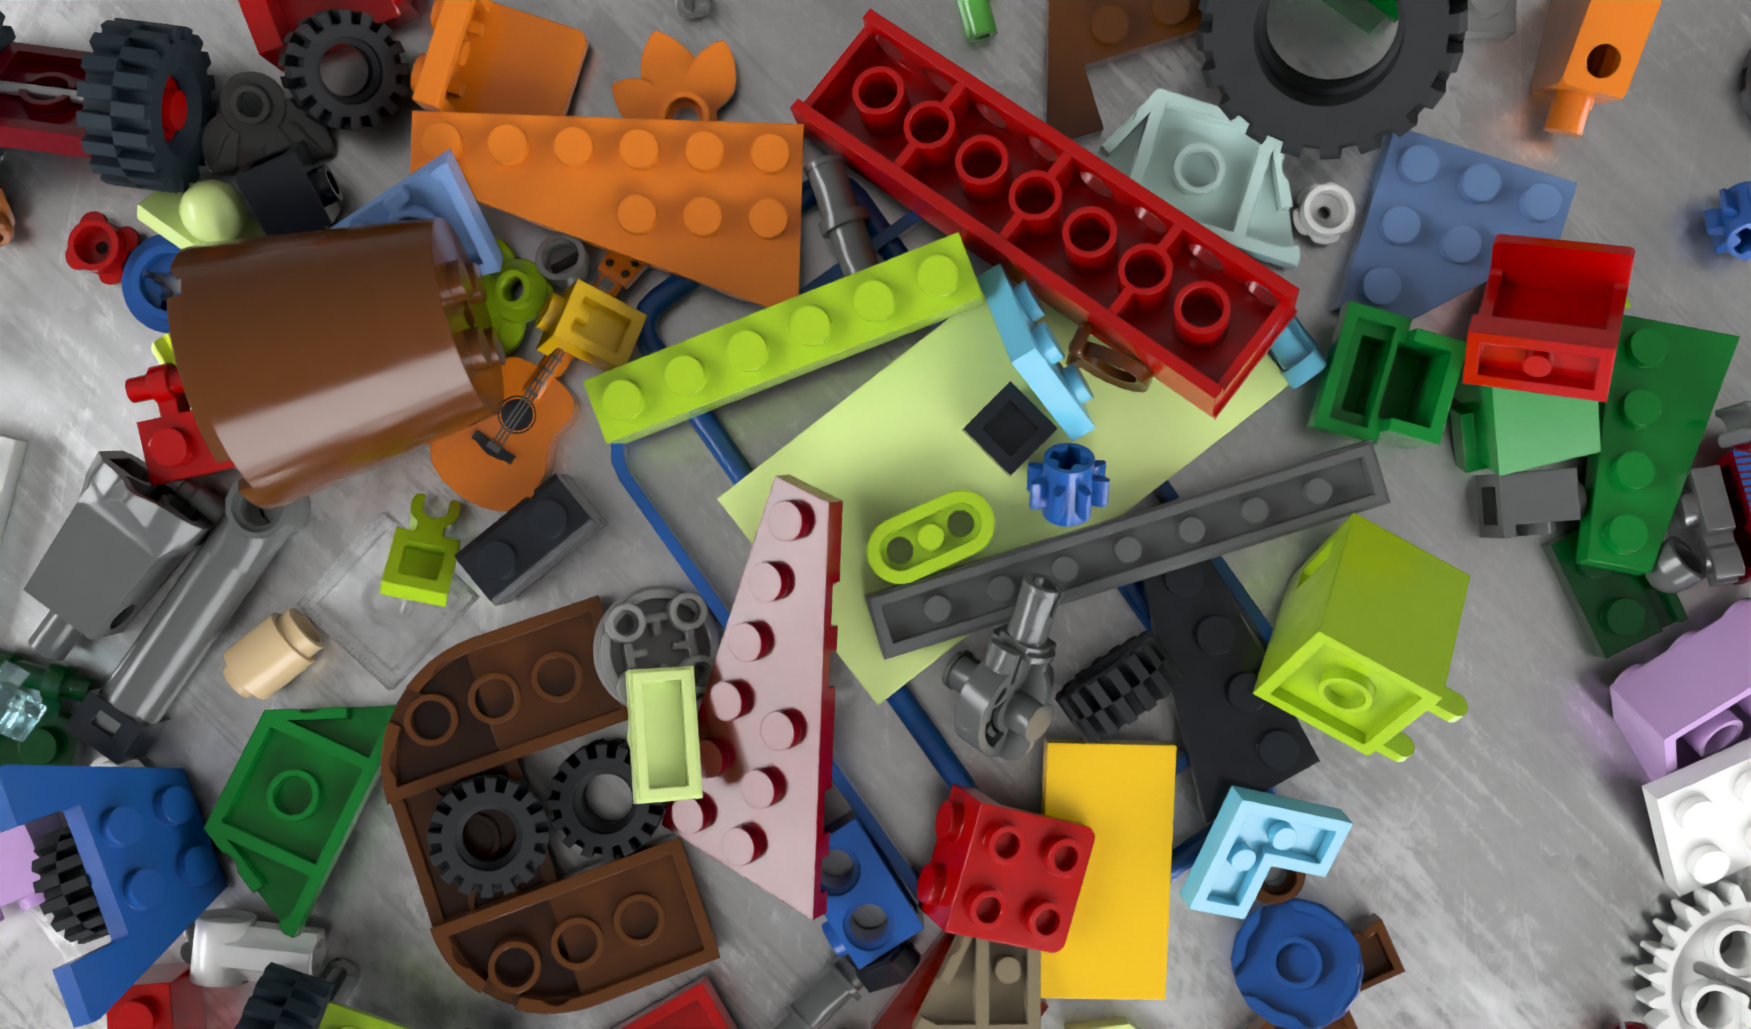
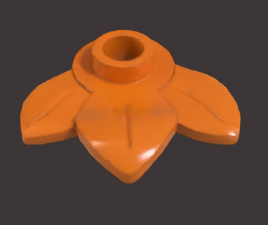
[612,30,737,121]

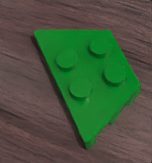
[204,705,396,938]

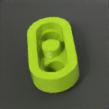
[867,490,995,584]

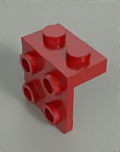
[917,783,1095,953]

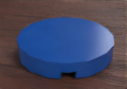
[1231,898,1364,1029]

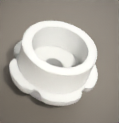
[1292,182,1356,245]

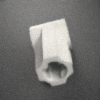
[189,908,328,988]

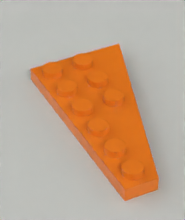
[410,111,804,308]

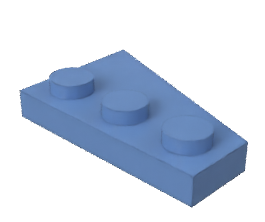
[330,149,504,275]

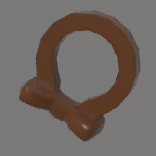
[1066,321,1153,393]

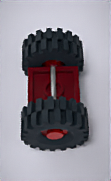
[0,11,216,194]

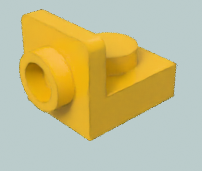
[535,279,647,372]

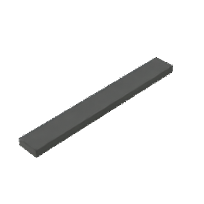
[864,439,1391,660]

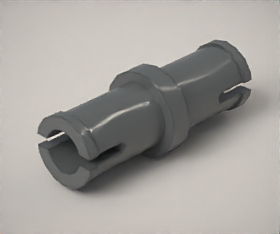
[803,154,879,277]

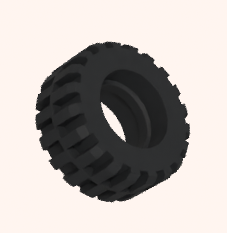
[1196,0,1468,160]

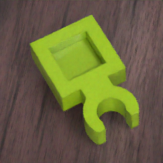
[380,493,461,607]

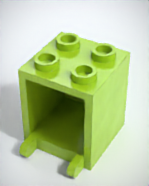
[1253,512,1471,762]

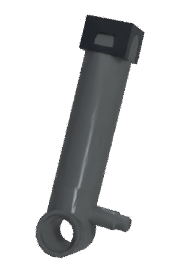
[64,478,311,765]

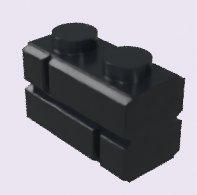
[454,473,607,606]

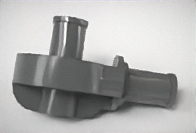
[942,573,1065,760]

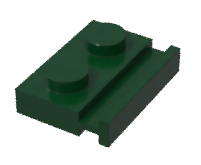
[1541,525,1689,659]

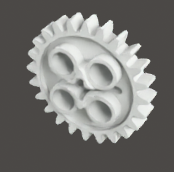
[1634,878,1751,1029]

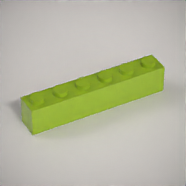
[583,232,986,444]

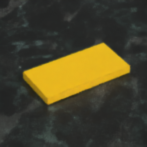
[1041,738,1177,1000]

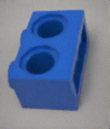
[821,809,925,970]

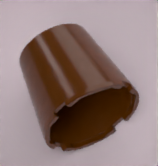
[167,217,505,509]

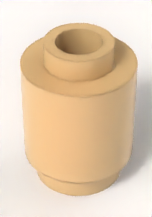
[222,608,324,700]

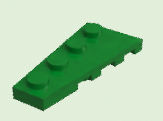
[1576,315,1740,575]

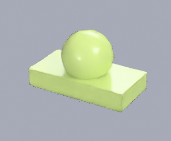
[137,179,265,249]
[625,666,703,804]

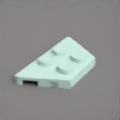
[1094,87,1301,270]

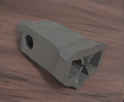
[23,450,216,661]

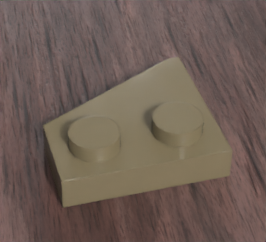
[912,934,1041,1029]

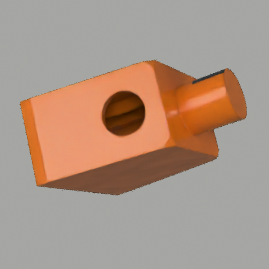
[1530,0,1662,138]

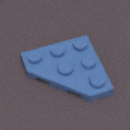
[1332,130,1577,320]

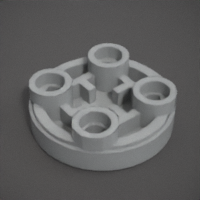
[593,585,722,707]

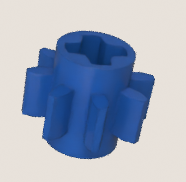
[1704,181,1751,261]
[1027,443,1110,527]

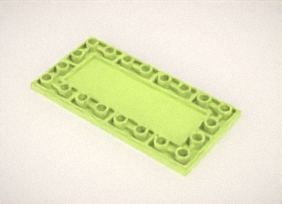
[717,213,1289,705]

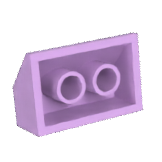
[1610,597,1751,782]

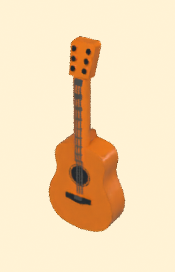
[430,252,649,511]

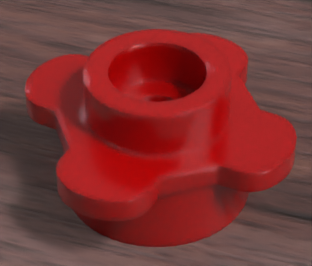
[65,211,141,285]

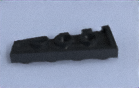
[1139,559,1320,824]

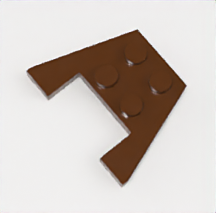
[1045,0,1202,147]

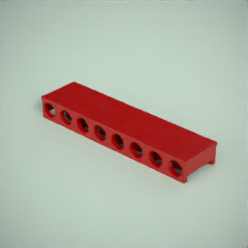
[790,9,1300,420]

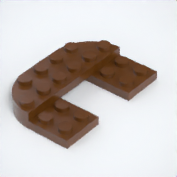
[381,595,721,1014]

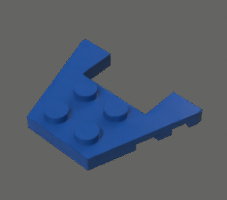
[0,764,228,1028]

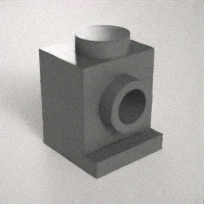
[1475,468,1587,539]

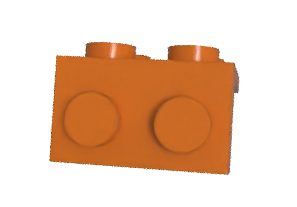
[411,0,588,116]

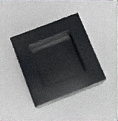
[962,381,1058,477]

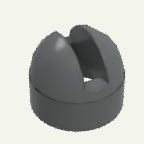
[1645,536,1706,593]

